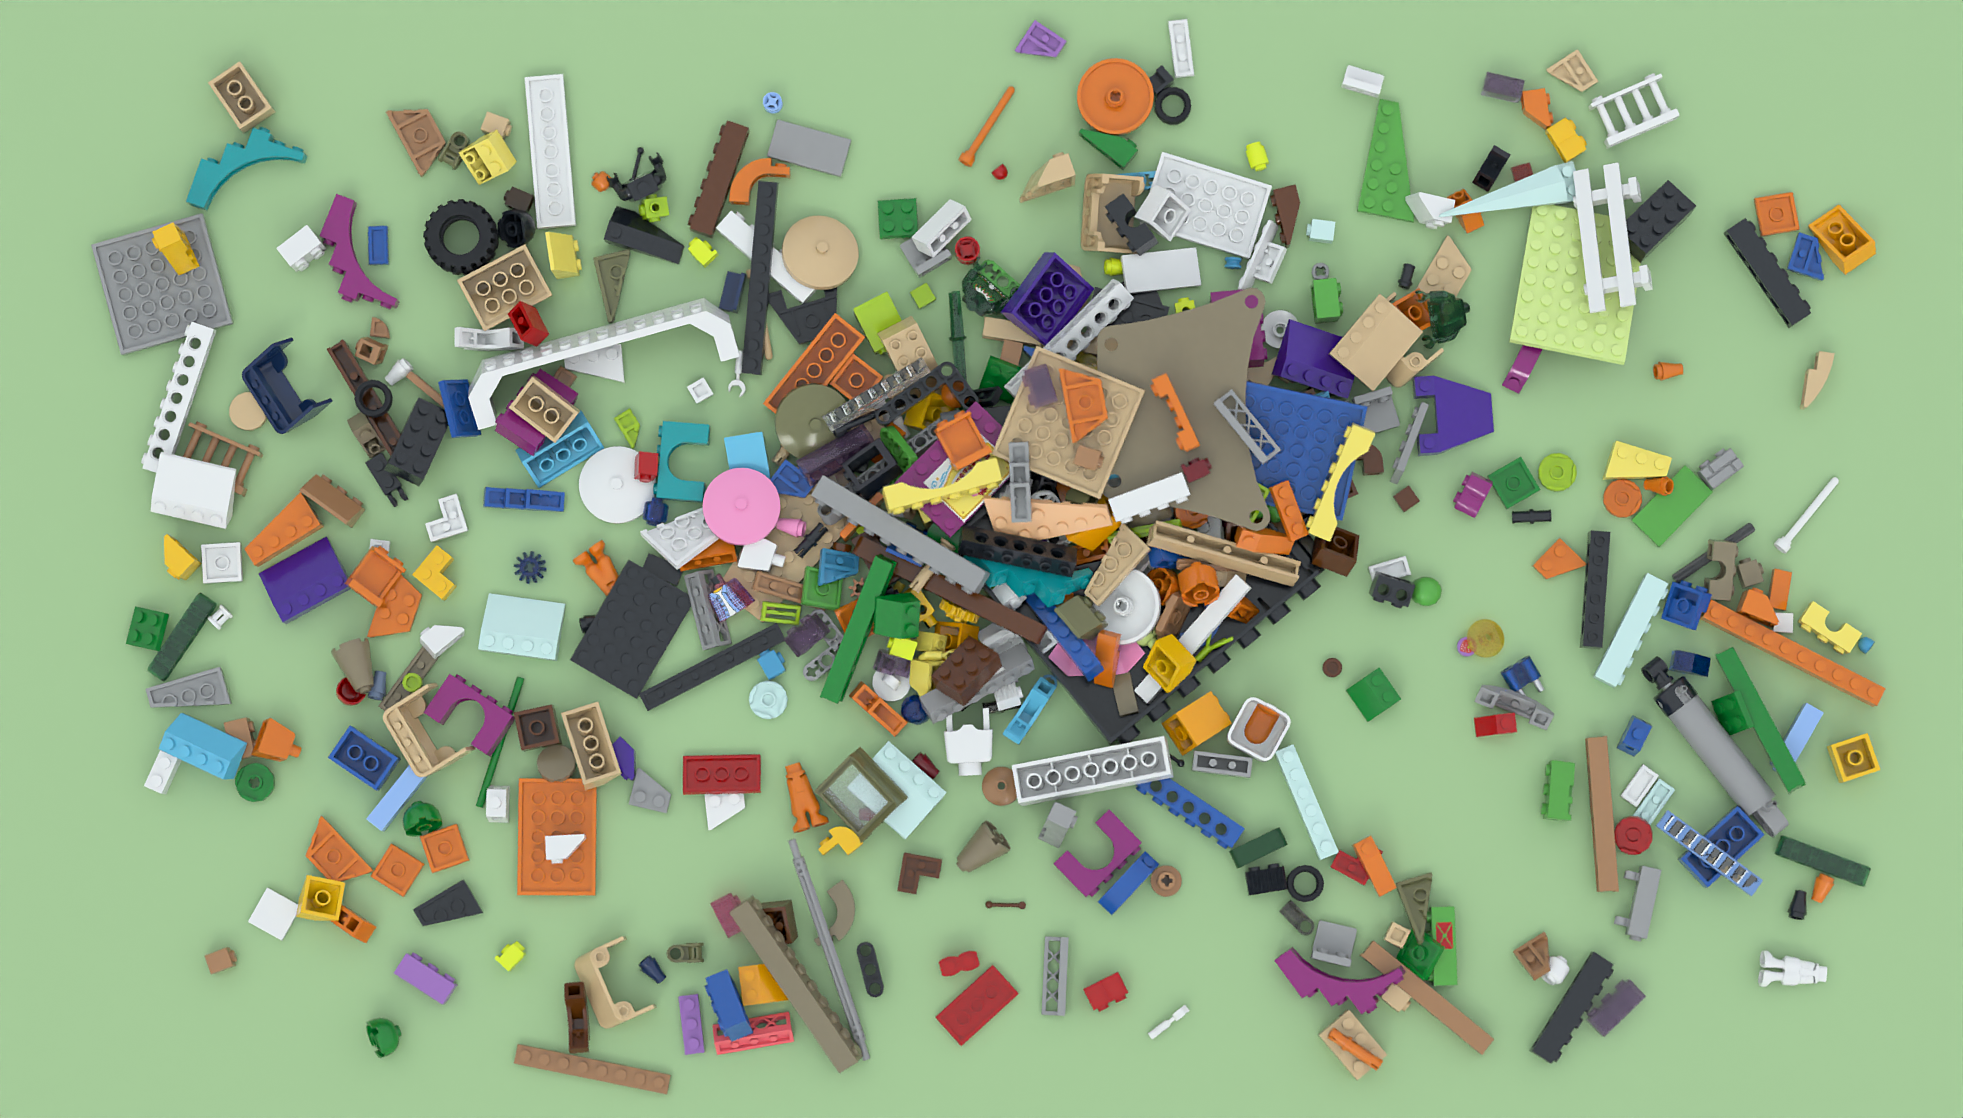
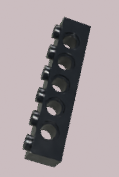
[958,525,1077,577]
[1580,530,1610,649]

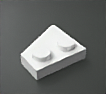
[704,793,745,830]

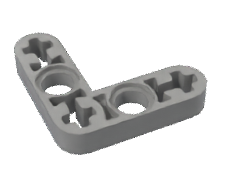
[803,609,843,681]

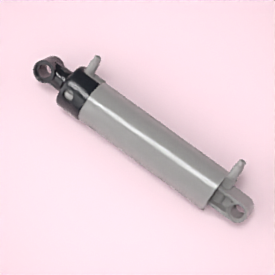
[1641,656,1789,837]

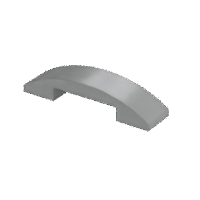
[1474,685,1554,730]

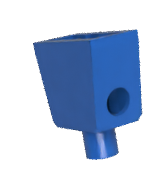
[1617,715,1652,757]

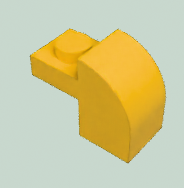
[818,827,864,856]

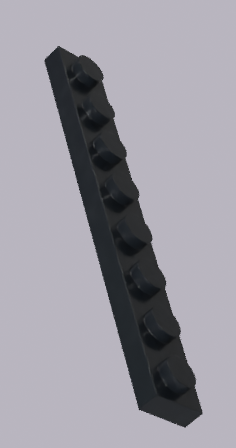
[639,623,786,711]

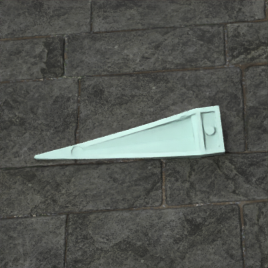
[1439,161,1576,217]

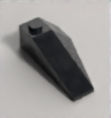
[604,206,684,264]

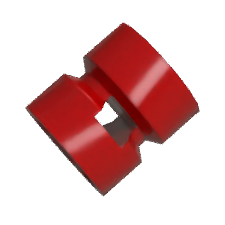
[955,237,980,265]

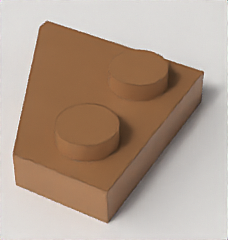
[1513,932,1551,981]

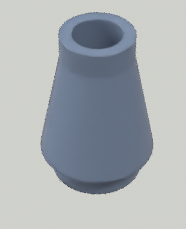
[368,671,387,700]

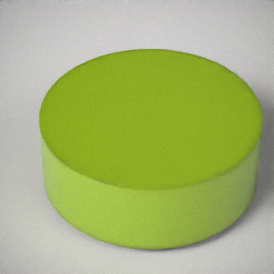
[402,673,423,692]

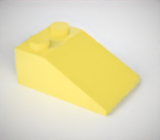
[545,232,582,279]

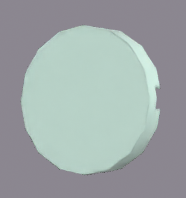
[749,680,788,719]

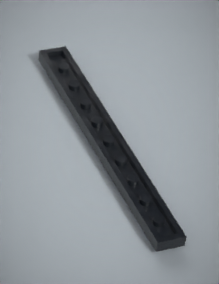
[742,181,779,375]

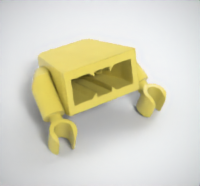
[907,649,956,697]

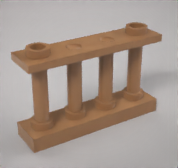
[183,421,263,497]

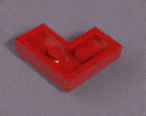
[1330,849,1383,886]

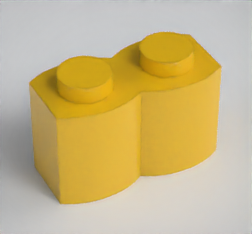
[1545,117,1587,163]

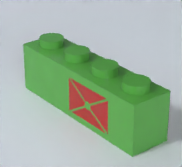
[1426,907,1458,986]

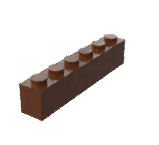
[688,120,750,239]

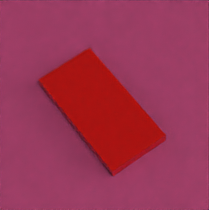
[683,754,761,795]
[935,965,1019,1046]

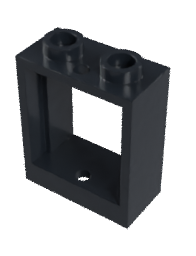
[841,438,904,499]

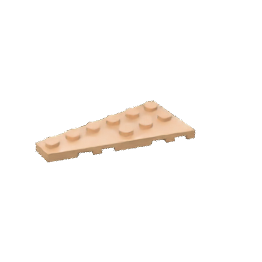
[983,495,1113,540]

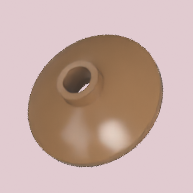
[982,767,1017,806]

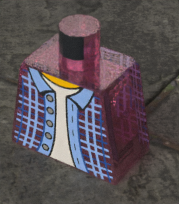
[708,573,755,623]

